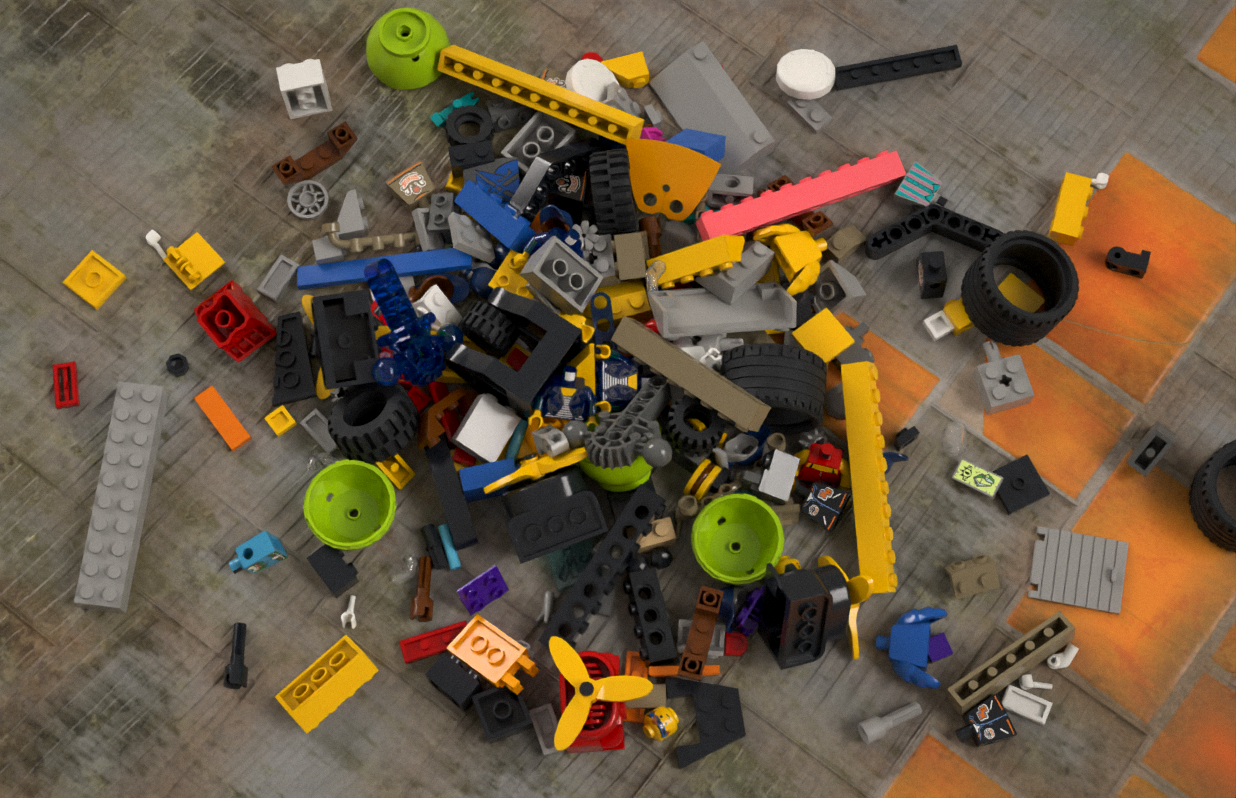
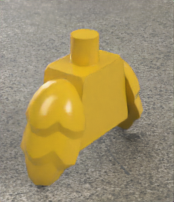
[753,224,827,296]

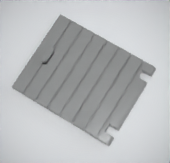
[1028,526,1129,615]

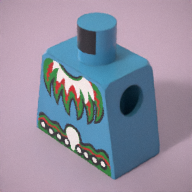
[229,530,288,574]

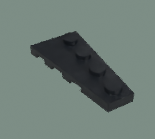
[272,311,318,407]

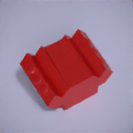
[194,280,277,363]

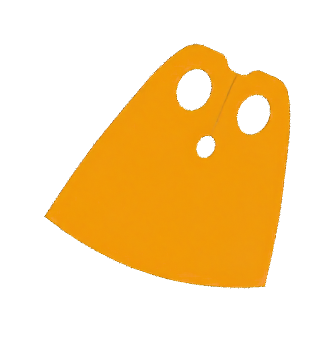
[626,139,721,221]

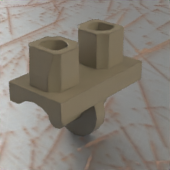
[762,497,800,528]

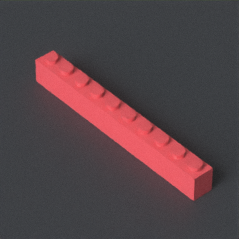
[696,150,906,241]

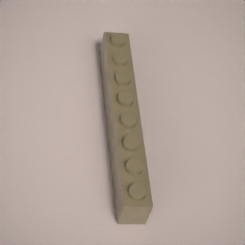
[611,316,771,433]

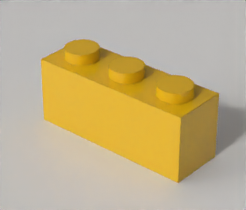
[1048,172,1093,246]

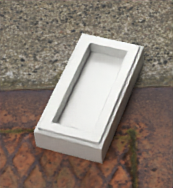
[1001,684,1053,726]

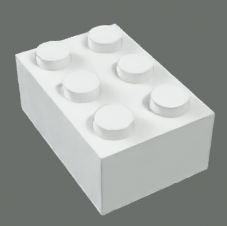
[276,59,333,119]

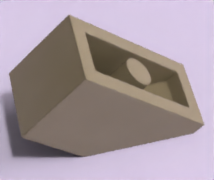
[821,225,868,265]

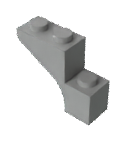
[312,189,369,264]

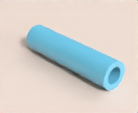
[504,419,528,464]
[438,524,461,571]

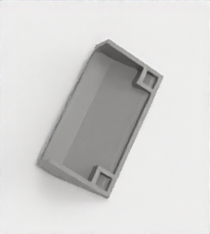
[649,41,775,175]
[648,282,797,340]

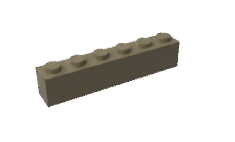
[947,611,1075,717]

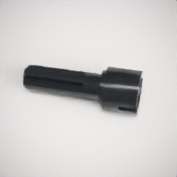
[223,622,248,689]

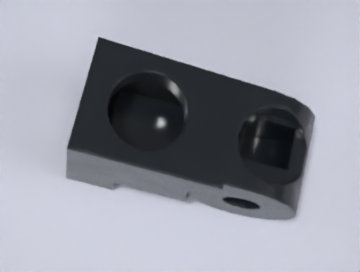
[1105,246,1151,279]

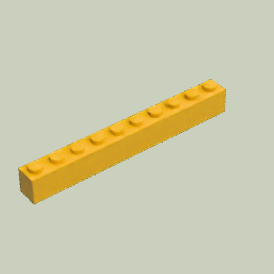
[437,45,644,146]
[841,361,898,594]

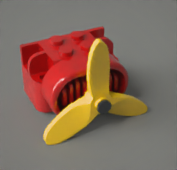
[549,636,653,754]

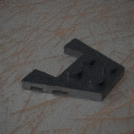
[665,677,746,769]

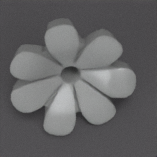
[571,221,599,250]

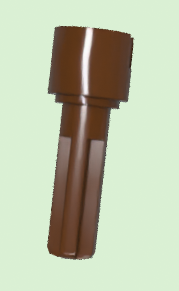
[638,216,662,259]
[409,556,434,622]

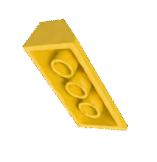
[646,235,745,290]
[559,278,651,334]
[275,635,379,734]

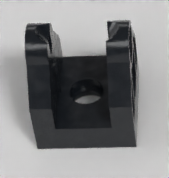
[442,287,583,427]

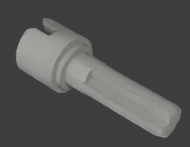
[857,702,922,745]

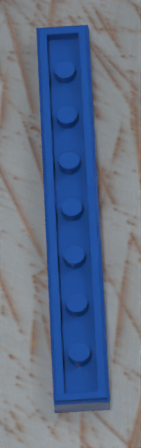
[297,248,473,290]

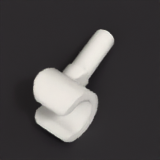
[1091,173,1109,189]
[146,230,167,259]
[341,595,356,629]
[1018,674,1053,690]

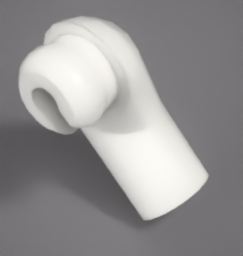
[1047,643,1079,669]

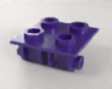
[456,565,509,616]
[733,585,764,637]

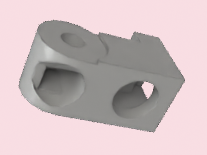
[532,424,569,457]

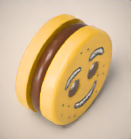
[683,459,722,503]

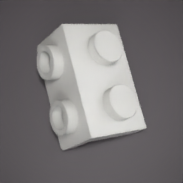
[410,285,463,334]

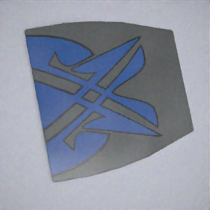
[463,157,520,205]

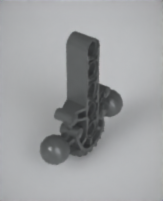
[562,375,672,470]

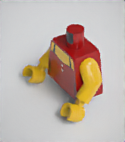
[790,443,852,506]

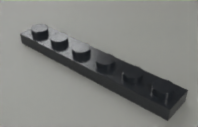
[834,45,962,91]

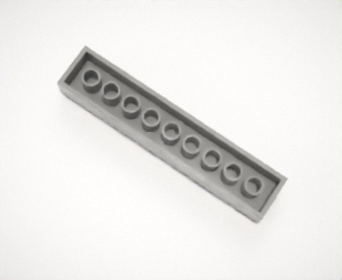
[74,381,168,614]

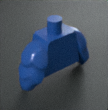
[876,607,948,689]

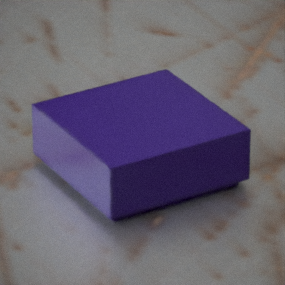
[928,632,953,664]

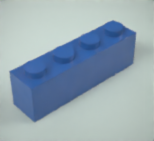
[454,179,535,254]

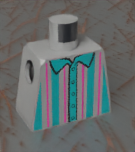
[892,162,949,212]

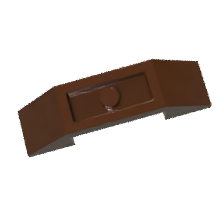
[271,121,358,185]
[767,175,833,237]
[417,388,481,450]
[677,585,724,681]

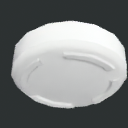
[776,49,835,100]
[565,59,619,102]

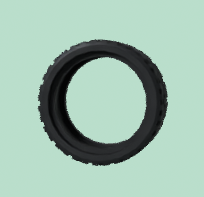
[961,230,1079,347]
[720,343,827,435]
[1189,440,1236,553]

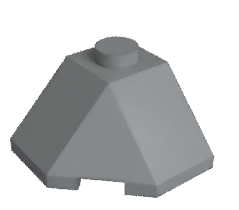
[811,260,866,317]

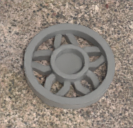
[287,180,329,220]

